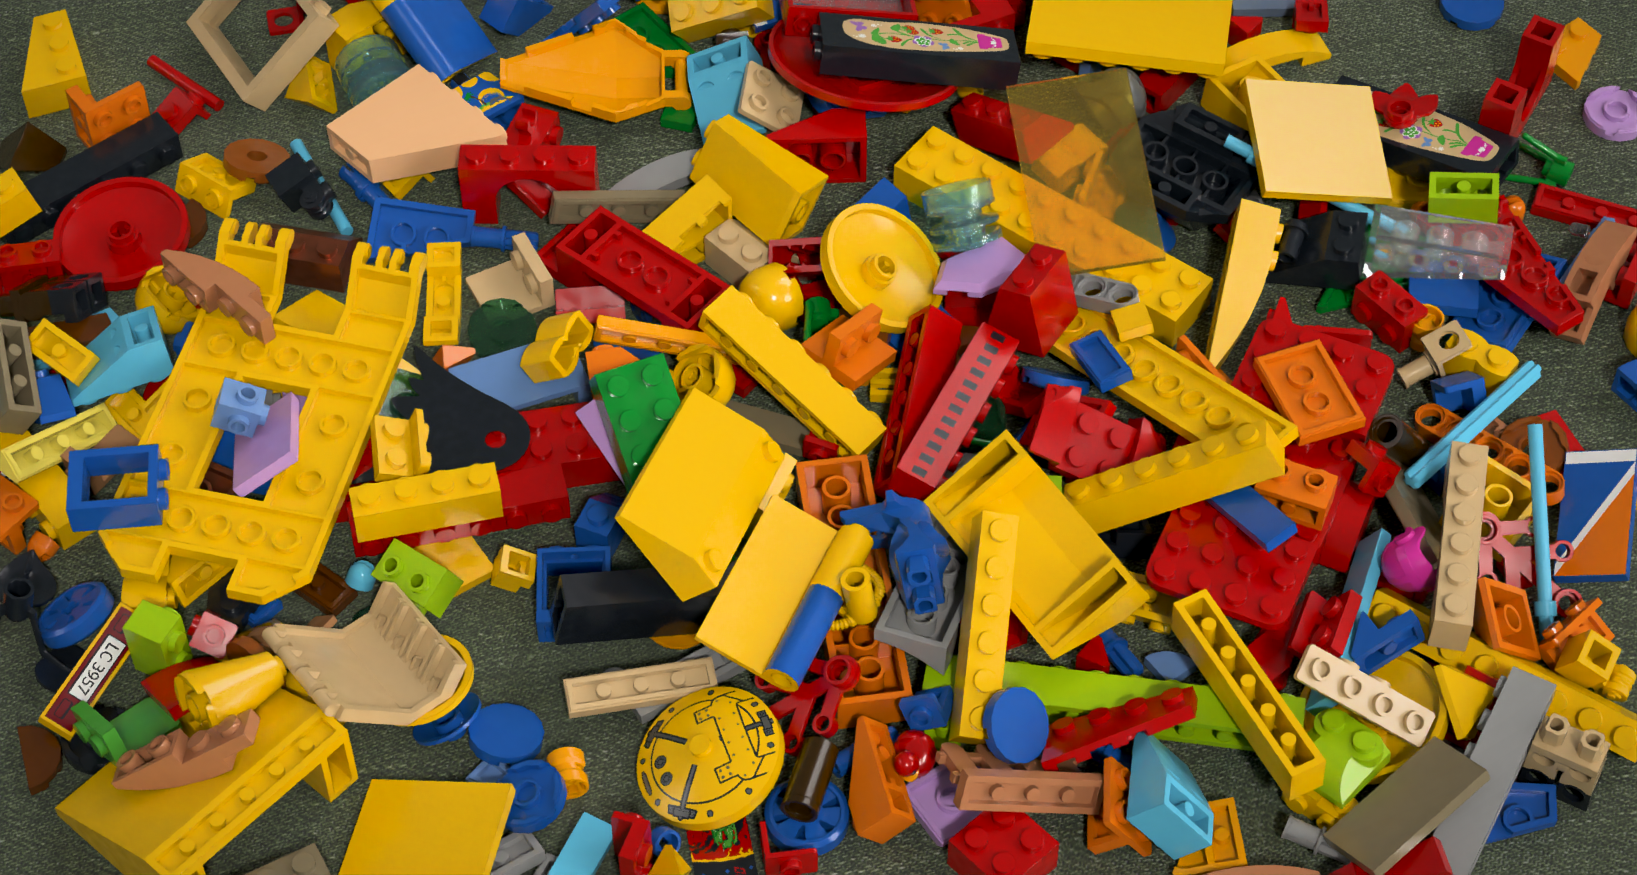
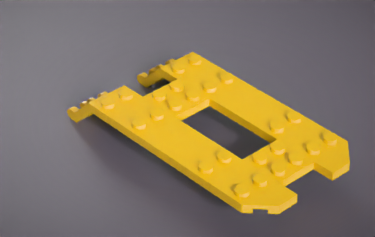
[98,217,428,605]

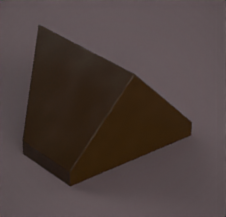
[0,122,67,174]

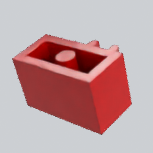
[506,102,564,145]

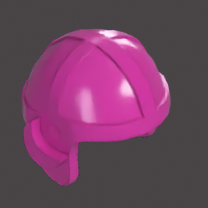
[1381,526,1437,592]

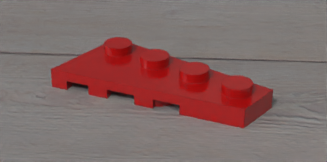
[1041,686,1198,772]

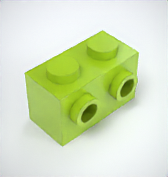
[1428,172,1499,226]
[371,538,464,619]
[122,600,193,676]

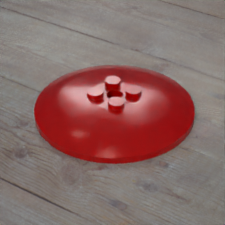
[767,18,959,112]

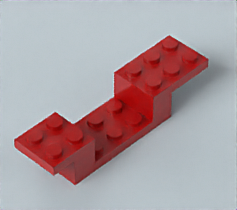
[537,205,759,399]

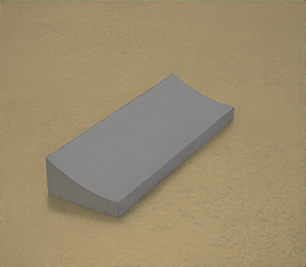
[874,513,968,676]

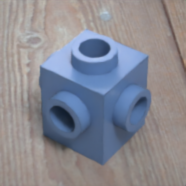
[210,377,270,438]

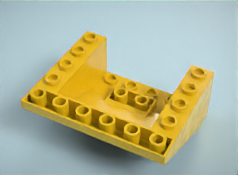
[1025,0,1233,78]
[55,688,359,875]

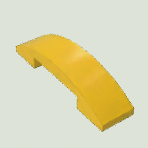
[1224,29,1331,68]
[423,242,462,346]

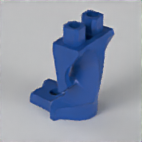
[840,490,951,614]

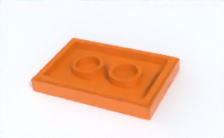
[1253,339,1366,446]

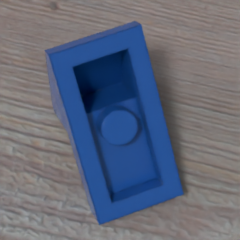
[1351,609,1425,675]

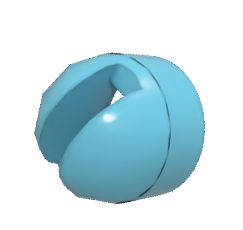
[345,560,376,592]

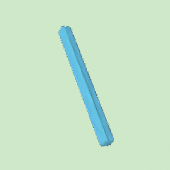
[1403,360,1542,489]

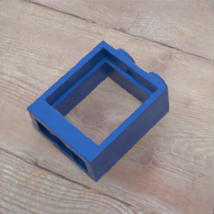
[66,444,170,532]
[536,544,612,642]

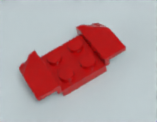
[1027,383,1166,481]

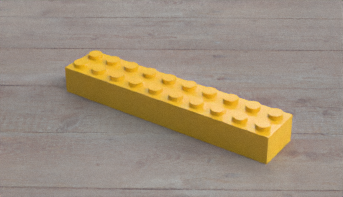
[893,126,1213,347]

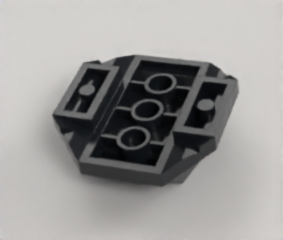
[1109,102,1259,231]

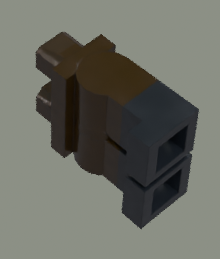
[0,272,108,323]

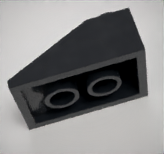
[1265,210,1369,290]

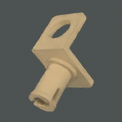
[1396,320,1472,389]

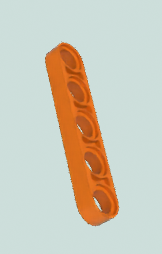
[1415,403,1565,506]

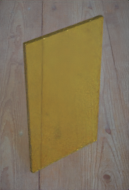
[1006,68,1166,275]

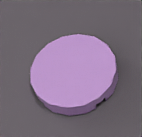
[1582,86,1637,142]

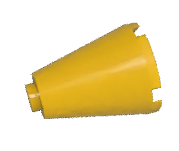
[174,652,287,733]

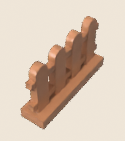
[935,742,1104,815]

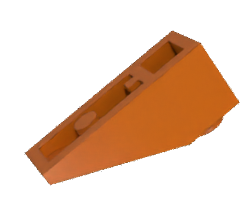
[848,715,916,844]

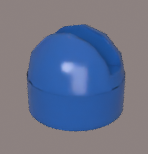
[651,826,681,857]

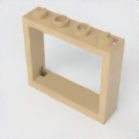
[186,0,339,111]

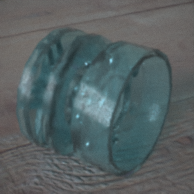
[334,34,410,108]
[920,177,1003,252]

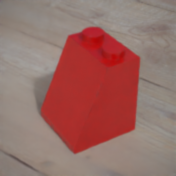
[987,243,1079,358]

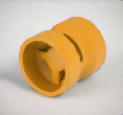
[1409,304,1444,352]
[546,747,589,800]

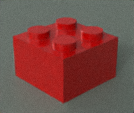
[947,811,1059,875]

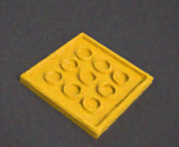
[1241,78,1393,205]
[338,779,516,875]

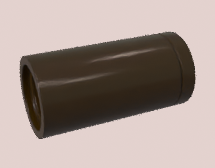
[1369,414,1429,467]
[780,736,839,823]

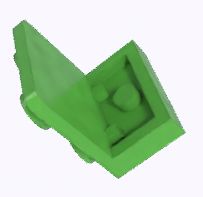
[70,697,183,767]

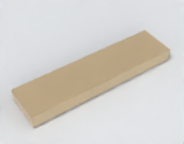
[563,657,718,719]

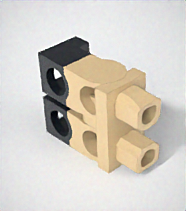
[1517,713,1611,812]

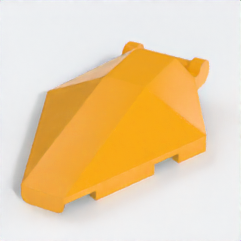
[500,18,692,123]

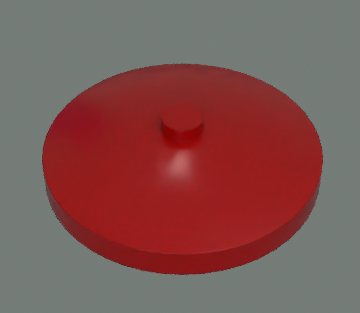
[53,177,191,291]

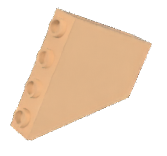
[326,64,508,183]

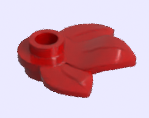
[1372,83,1439,129]

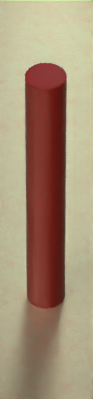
[147,55,224,111]

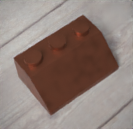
[253,222,363,293]

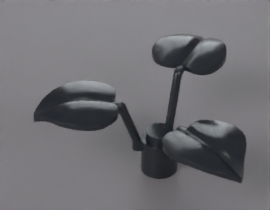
[0,549,85,693]

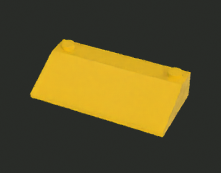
[614,388,785,602]
[923,429,1150,660]

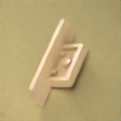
[1294,644,1435,747]

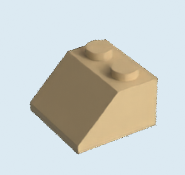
[704,219,800,289]

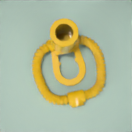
[829,564,886,631]

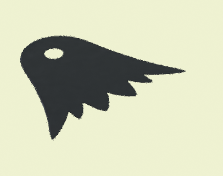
[351,346,530,484]

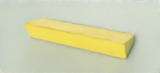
[0,402,117,484]

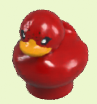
[893,729,937,782]

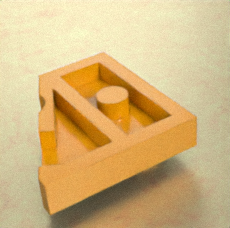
[1553,17,1602,90]
[1172,797,1248,875]

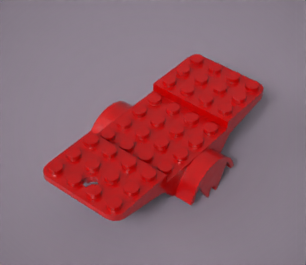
[1145,318,1395,630]

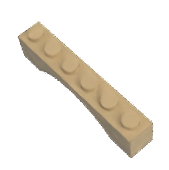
[1427,441,1489,652]

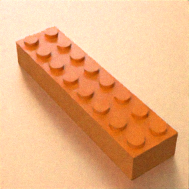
[795,454,913,729]

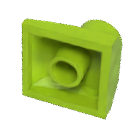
[1307,709,1391,809]

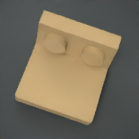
[738,61,804,137]
[466,232,555,328]

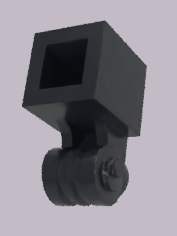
[265,152,337,220]

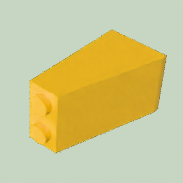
[689,114,829,246]

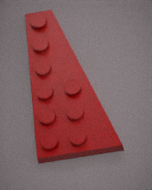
[1414,194,1584,336]

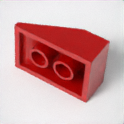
[766,108,867,183]

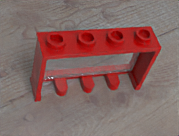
[779,0,918,37]

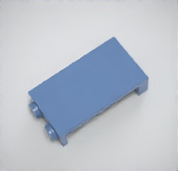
[448,343,592,410]

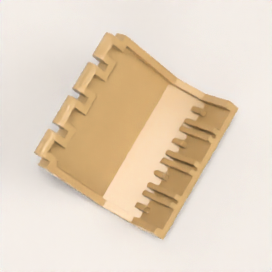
[262,581,467,726]

